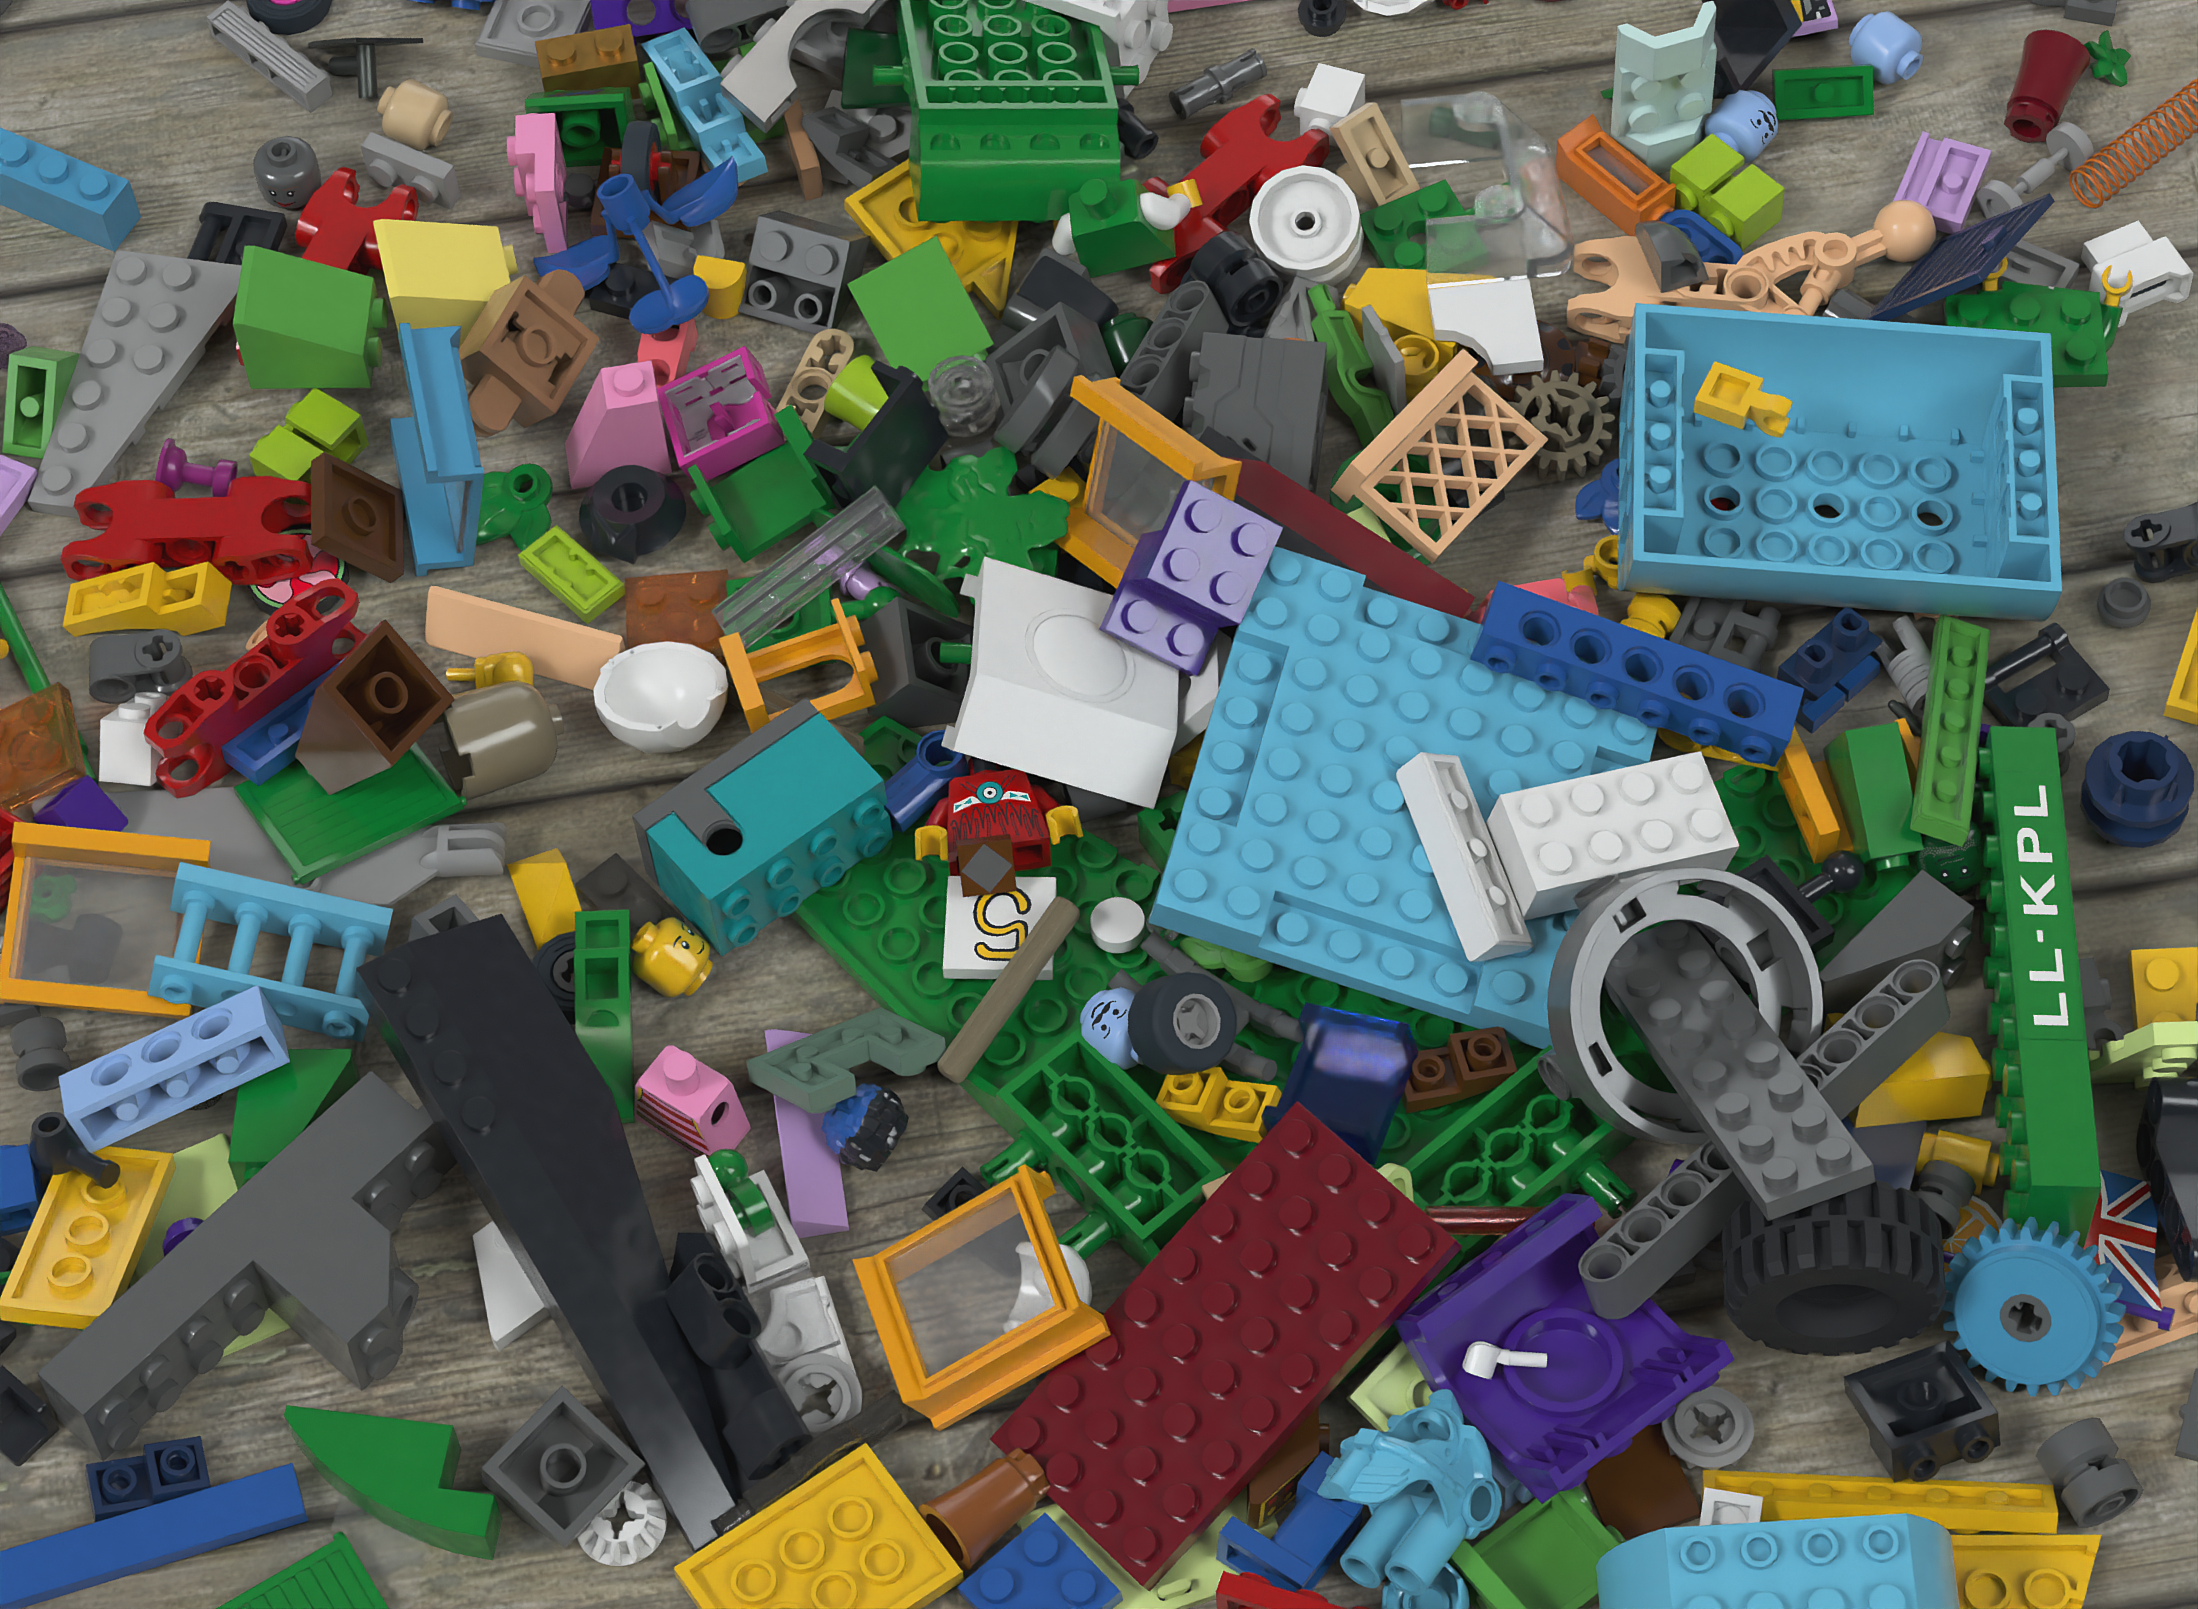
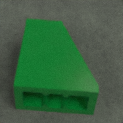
[1823,722,1924,872]
[228,1049,361,1190]

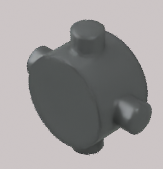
[563,173,598,209]

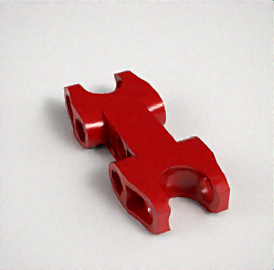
[1142,94,1329,294]
[235,167,419,366]
[60,476,314,585]
[143,578,367,798]

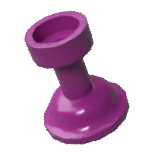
[155,438,238,497]

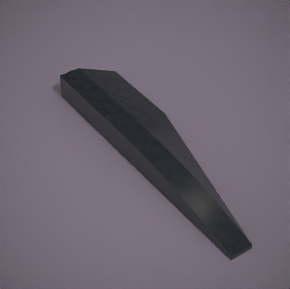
[356,913,744,1554]

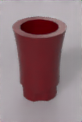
[2004,30,2090,143]

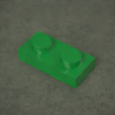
[1772,64,1874,120]

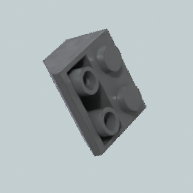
[738,210,870,334]

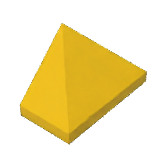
[507,848,582,951]

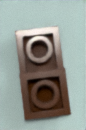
[1392,1026,1517,1113]

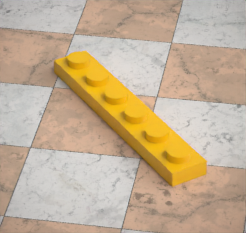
[1702,1470,2058,1535]

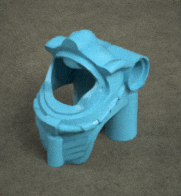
[1317,1389,1502,1596]

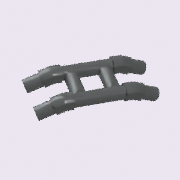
[1107,931,1309,1082]

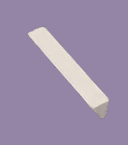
[1396,752,1533,962]

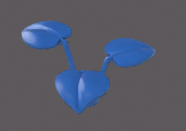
[533,156,738,334]

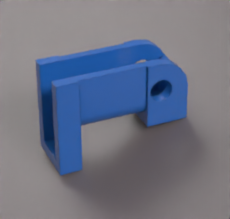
[1216,1451,1364,1593]

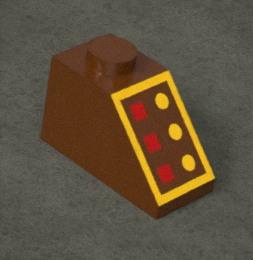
[1247,1406,1330,1529]

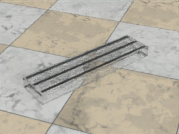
[711,485,906,650]

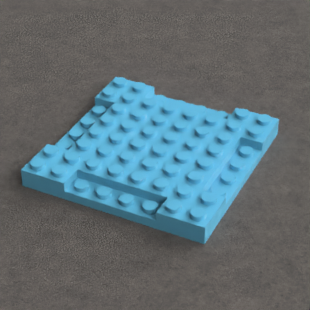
[1148,546,1658,1049]

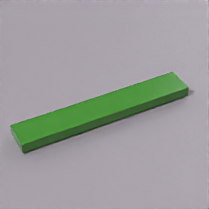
[1910,614,1991,847]

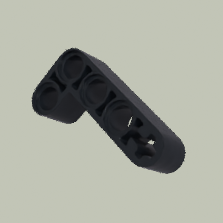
[2136,1077,2198,1282]

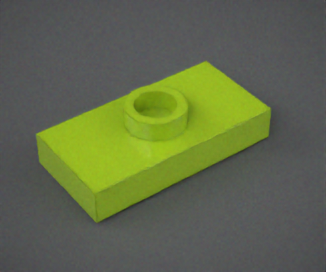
[518,525,626,624]

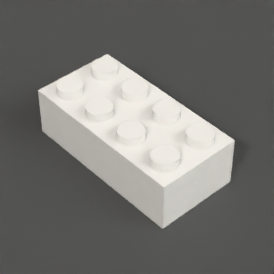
[1485,751,1739,920]

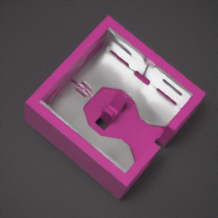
[657,346,786,484]

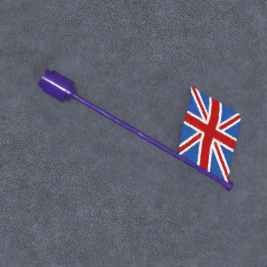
[1668,1159,2175,1331]

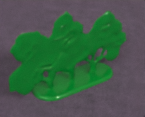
[809,431,1070,618]

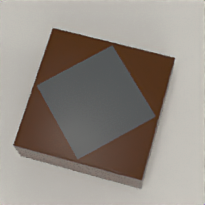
[956,834,1017,897]

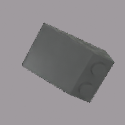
[1819,870,1974,1035]

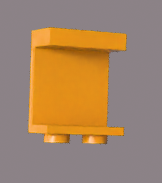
[1778,718,1921,864]

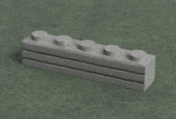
[206,0,333,113]

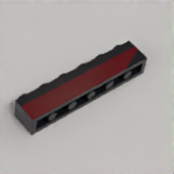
[1171,426,1476,618]

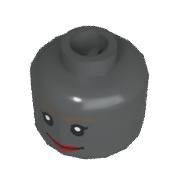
[253,136,321,209]

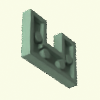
[746,1007,946,1113]

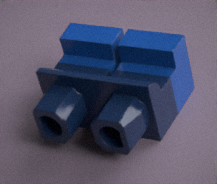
[1777,607,1883,734]

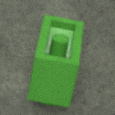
[2,346,79,459]

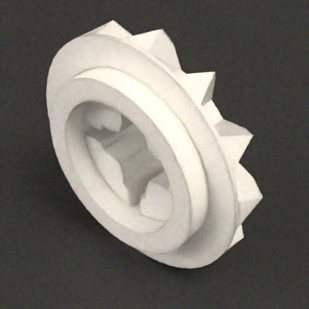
[577,1481,667,1566]

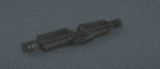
[714,1390,914,1535]

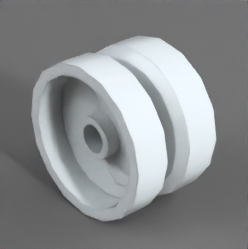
[1249,165,1364,287]

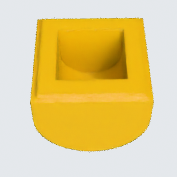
[693,255,747,319]

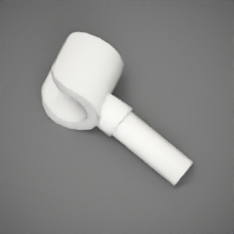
[1462,1341,1547,1379]

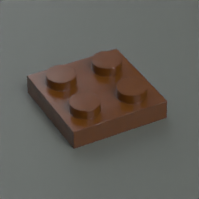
[311,452,404,583]

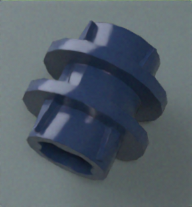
[2080,731,2194,848]

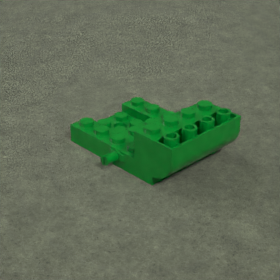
[872,0,1139,223]

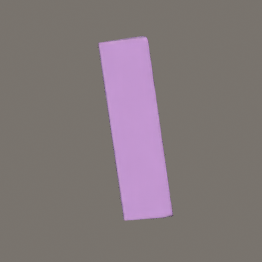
[764,1029,849,1238]

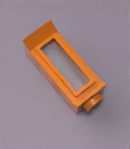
[1555,114,1676,236]

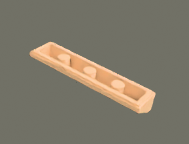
[425,586,626,690]

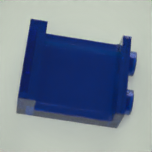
[1261,1002,1419,1165]

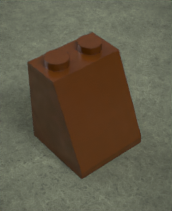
[295,619,455,795]

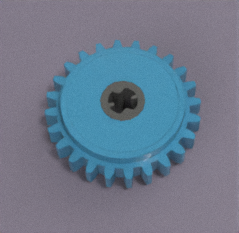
[1942,1217,2126,1397]

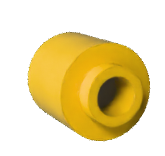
[1915,1129,1999,1196]

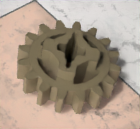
[1502,370,1615,481]

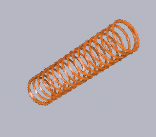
[2069,77,2198,209]

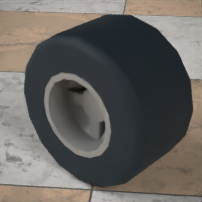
[1128,972,1237,1075]

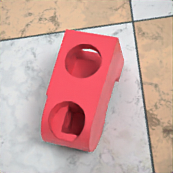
[637,318,698,389]

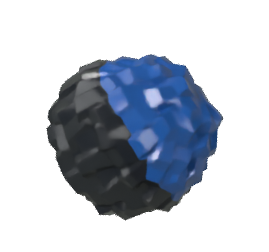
[821,1083,909,1172]

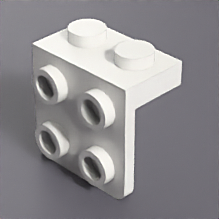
[690,1154,810,1296]

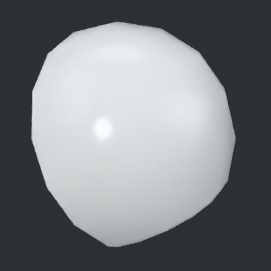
[593,641,728,753]

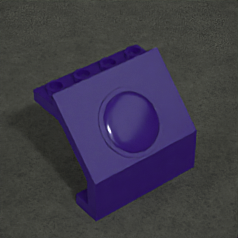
[1393,1193,1735,1504]

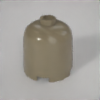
[433,680,564,801]

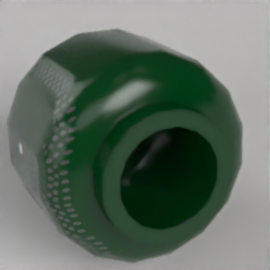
[1914,821,1989,897]

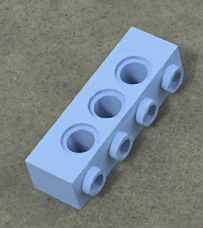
[58,985,290,1153]

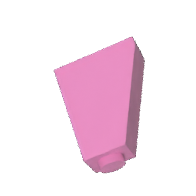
[565,360,672,489]

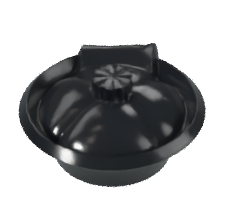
[579,465,686,565]

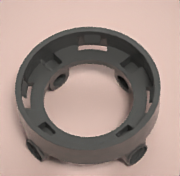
[1537,867,1823,1145]

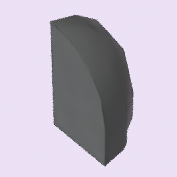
[1635,220,1709,293]

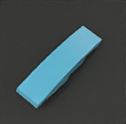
[641,27,768,183]

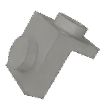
[642,219,725,279]

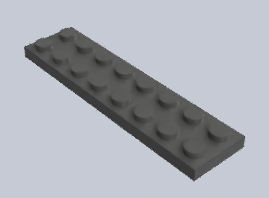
[1602,920,1875,1221]

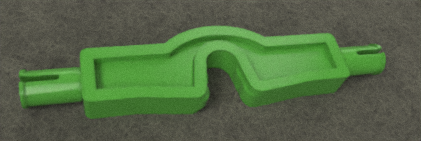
[1308,284,1394,449]

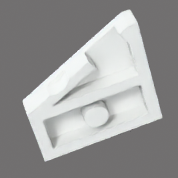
[473,1221,550,1352]

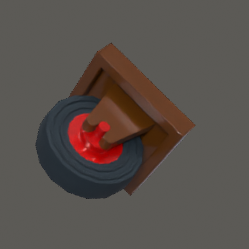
[590,121,702,238]

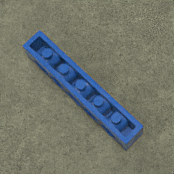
[1470,580,1804,767]

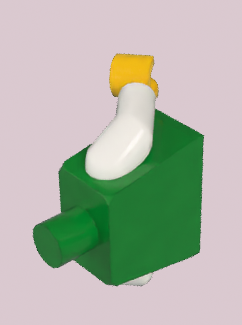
[1052,179,1203,278]

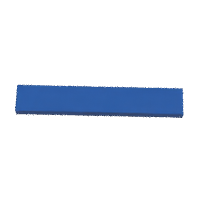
[0,1463,308,1609]

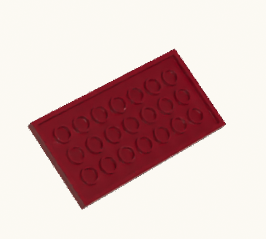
[990,1101,1462,1592]

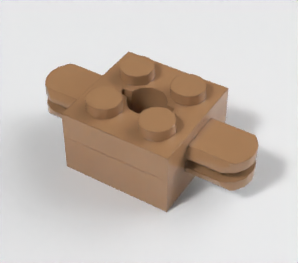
[459,269,600,438]

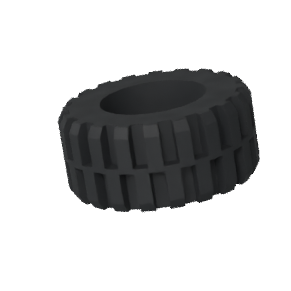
[1721,1179,1946,1356]

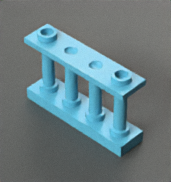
[148,862,393,1042]

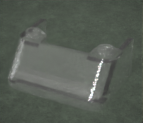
[1401,91,1574,288]

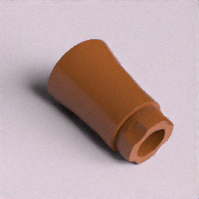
[919,1447,1050,1571]

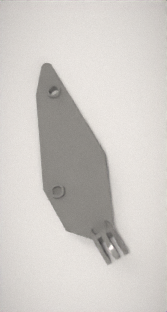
[32,787,507,907]

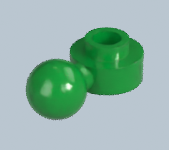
[707,1148,775,1238]

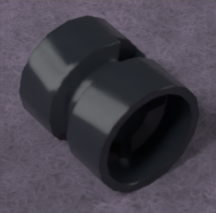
[1190,231,1283,327]

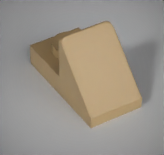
[1329,102,1420,209]

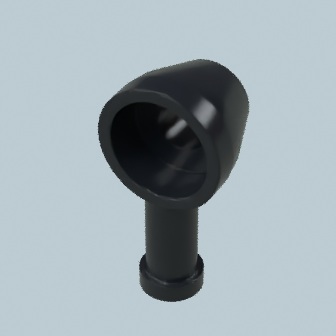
[29,1112,120,1189]

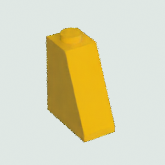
[1340,268,1499,373]
[1823,1013,1993,1128]

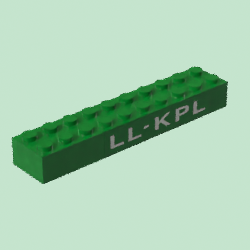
[1971,726,2101,1248]

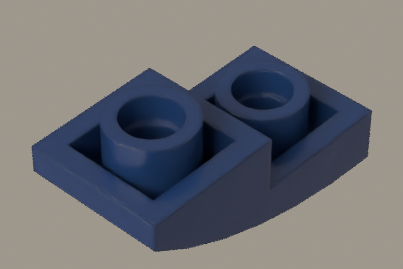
[85,1436,211,1523]

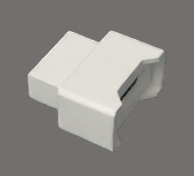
[2081,220,2193,327]

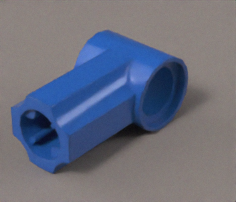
[884,730,970,833]

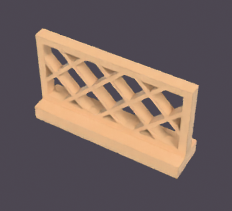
[1331,349,1548,563]

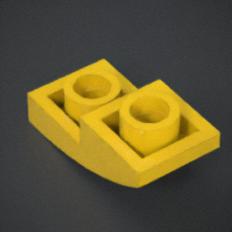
[1155,1067,1284,1143]

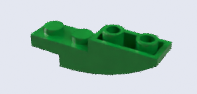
[574,909,635,1123]

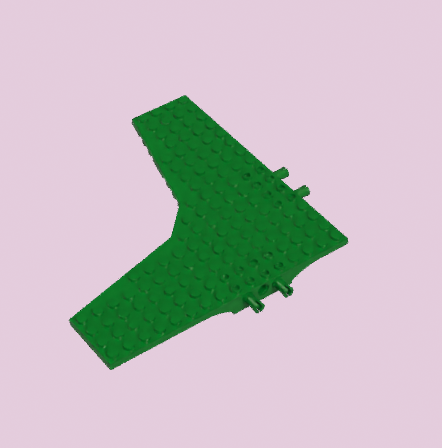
[790,715,1918,1392]

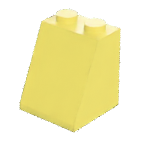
[373,219,519,347]

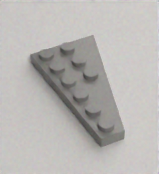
[28,250,242,518]

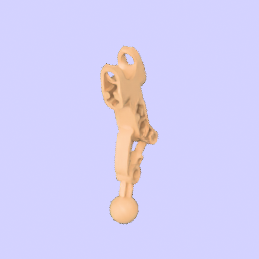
[1567,200,1936,344]

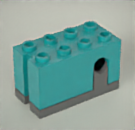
[632,698,893,957]

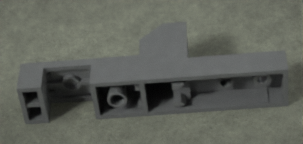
[37,1070,458,1461]

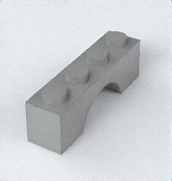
[720,0,888,134]

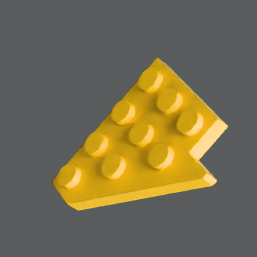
[844,159,1019,320]

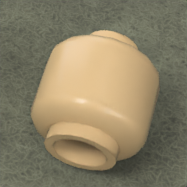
[377,79,453,151]

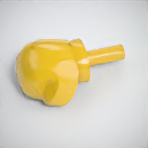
[446,652,534,689]

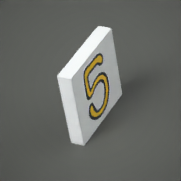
[943,876,1057,980]

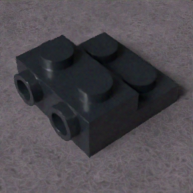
[1843,1340,2001,1483]

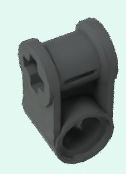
[89,629,193,704]

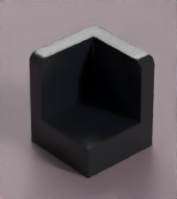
[0,1365,60,1466]

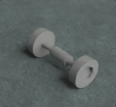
[1977,122,2094,219]

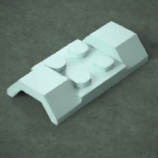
[1610,1,1717,174]

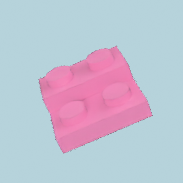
[507,113,568,253]

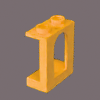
[718,598,879,734]

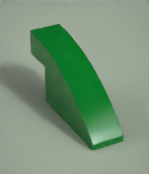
[284,1405,503,1561]

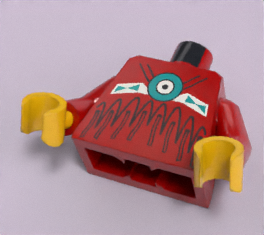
[915,756,1083,876]

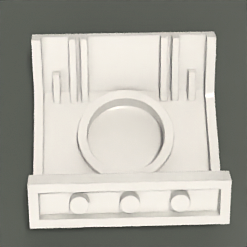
[941,556,1179,809]

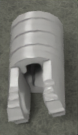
[1874,614,1931,716]

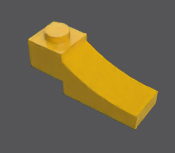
[62,562,232,637]

